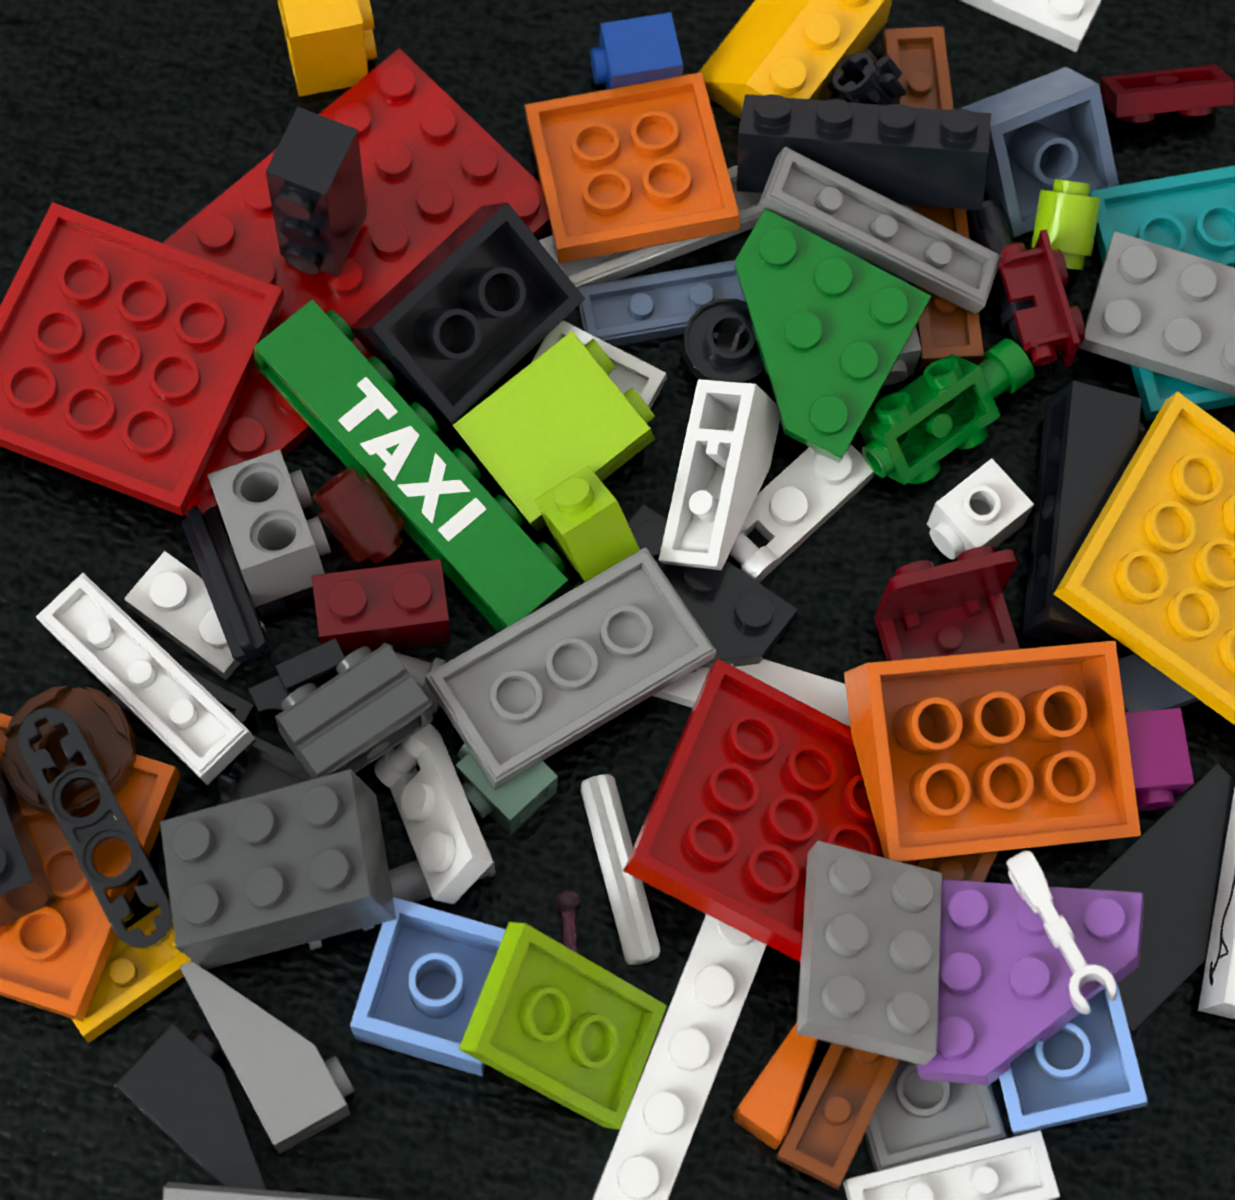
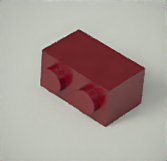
[312,559,450,657]

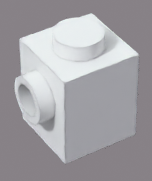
[927,458,1034,559]

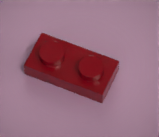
[1100,64,1234,123]

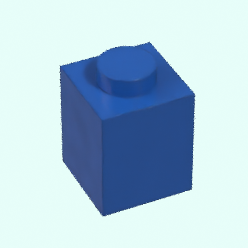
[590,12,683,89]

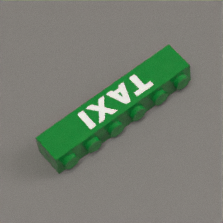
[254,299,568,633]

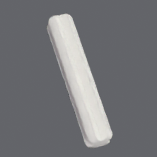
[580,774,660,965]

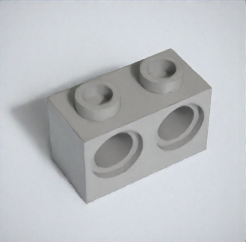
[207,449,331,607]

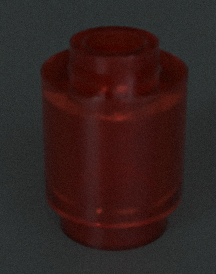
[313,466,406,564]

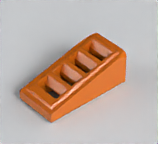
[733,1022,818,1149]

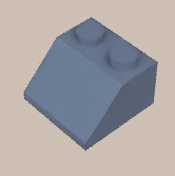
[959,67,1119,237]

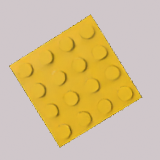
[1054,391,1235,725]

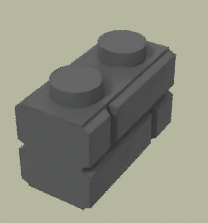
[275,643,433,779]

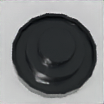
[683,298,766,384]

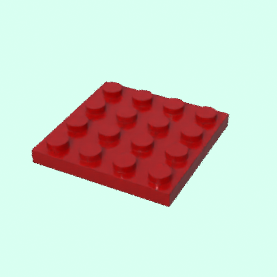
[0,202,284,516]
[623,658,917,962]

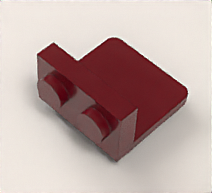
[874,546,1020,661]

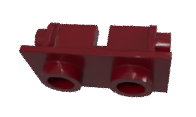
[998,230,1085,367]

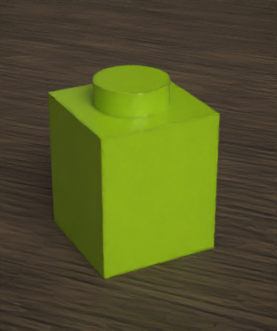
[534,466,640,582]

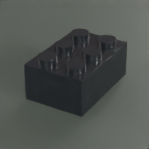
[350,202,585,424]

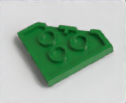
[734,208,931,463]

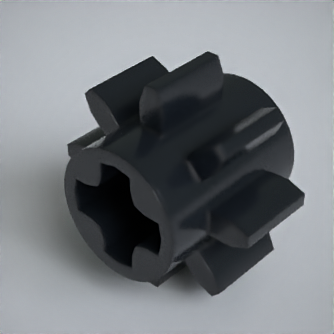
[827,49,906,105]

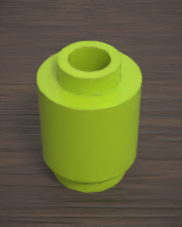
[1031,179,1101,270]

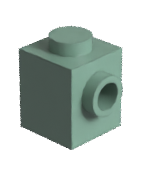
[456,743,558,836]

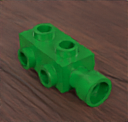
[859,338,1035,485]

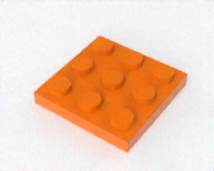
[525,72,740,264]

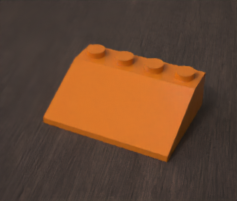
[844,641,1141,862]

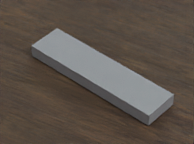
[758,147,1002,314]

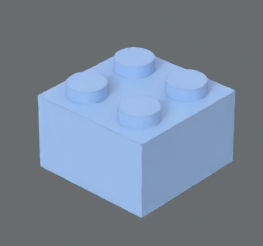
[350,897,506,1076]
[999,981,1147,1135]

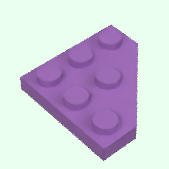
[917,880,1144,1085]

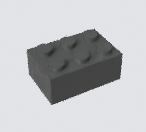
[160,769,396,970]

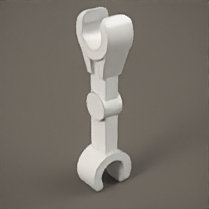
[1007,851,1116,1015]

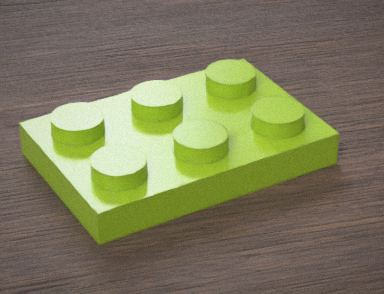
[459,922,667,1130]

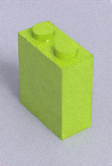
[453,331,655,532]

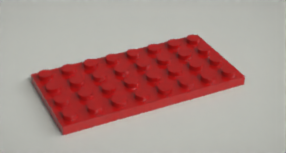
[163,48,551,516]

